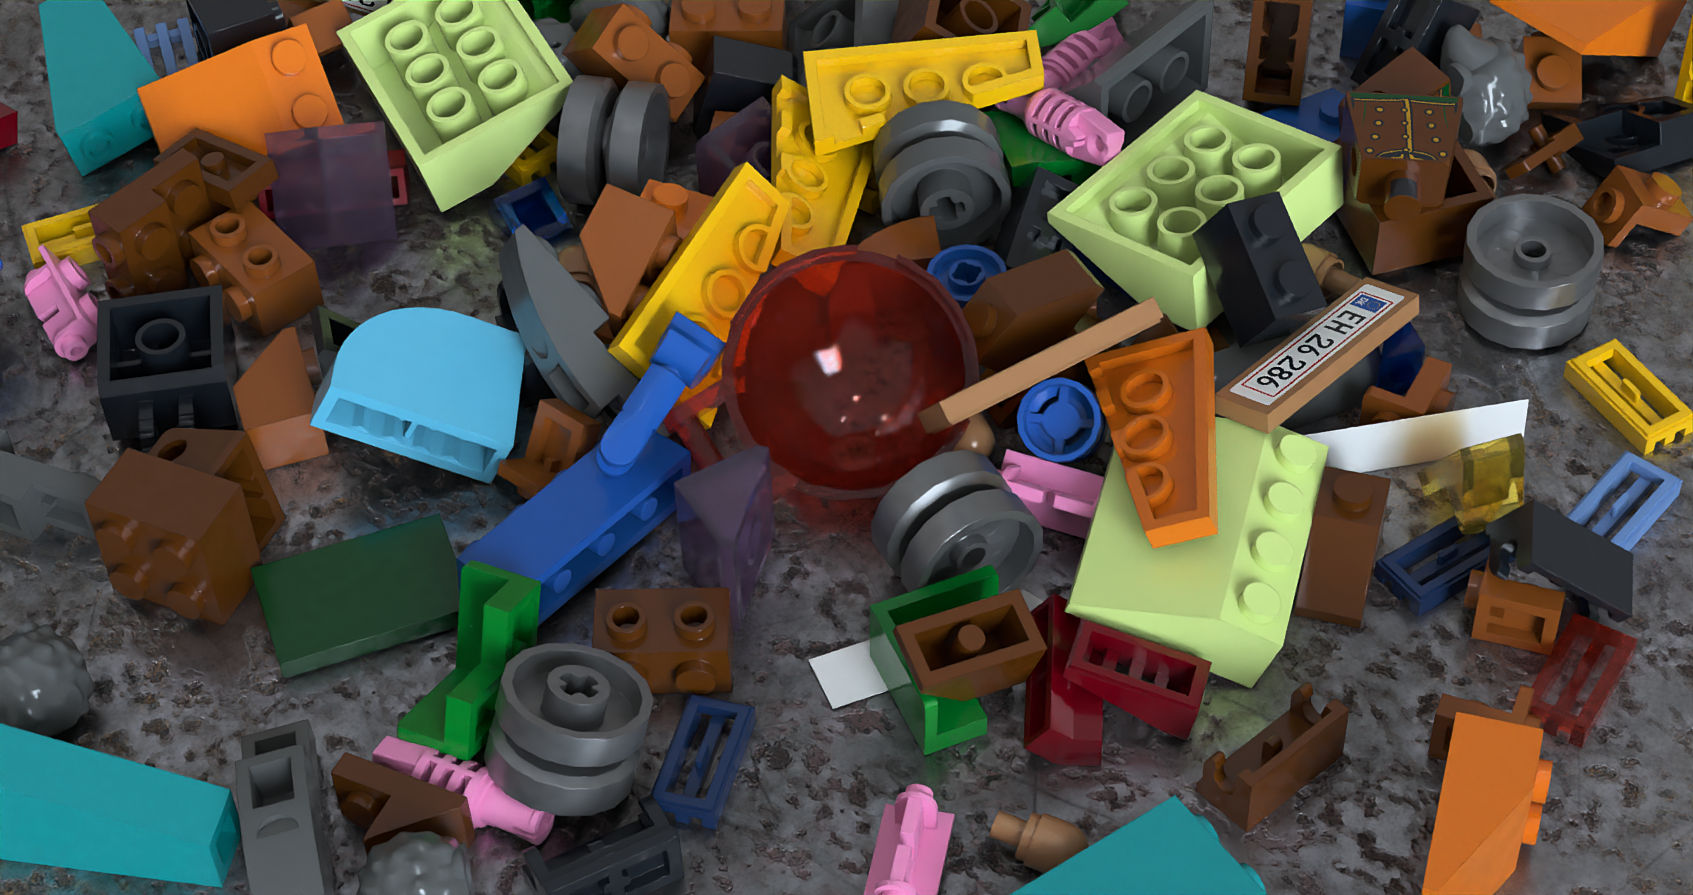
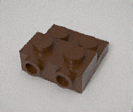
[88,148,214,299]

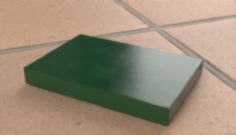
[250,513,460,679]

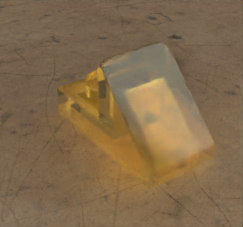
[1417,433,1525,535]

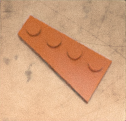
[1084,327,1218,549]

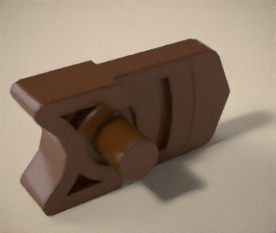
[1500,122,1584,180]

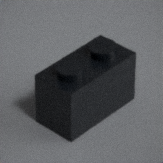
[1192,191,1328,348]

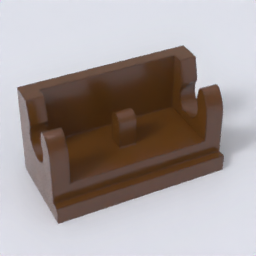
[1196,682,1350,833]

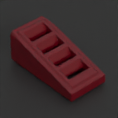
[1063,618,1212,741]

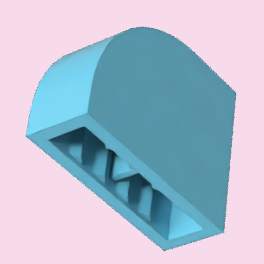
[309,307,526,484]

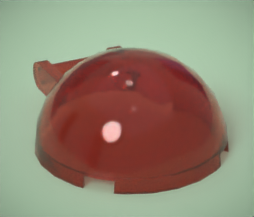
[663,245,980,528]

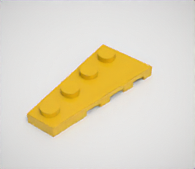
[803,30,1044,157]
[770,75,875,292]
[607,162,791,432]

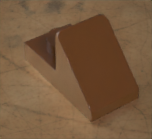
[153,128,279,218]
[331,752,476,856]

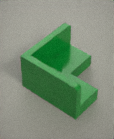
[397,560,541,761]
[870,565,999,756]

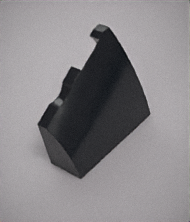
[1541,96,1693,178]

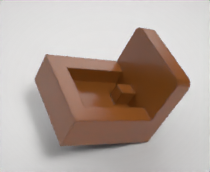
[1517,31,1582,110]
[1583,165,1693,248]
[1359,356,1456,426]
[497,398,602,500]

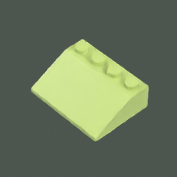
[336,0,573,212]
[1047,90,1344,331]
[1064,417,1329,689]

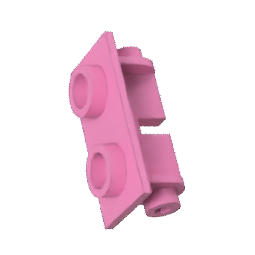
[23,244,99,361]
[997,449,1104,539]
[864,784,955,895]

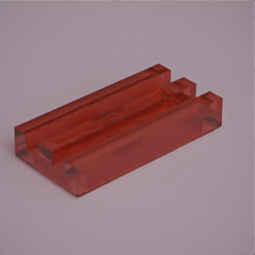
[1530,613,1638,748]

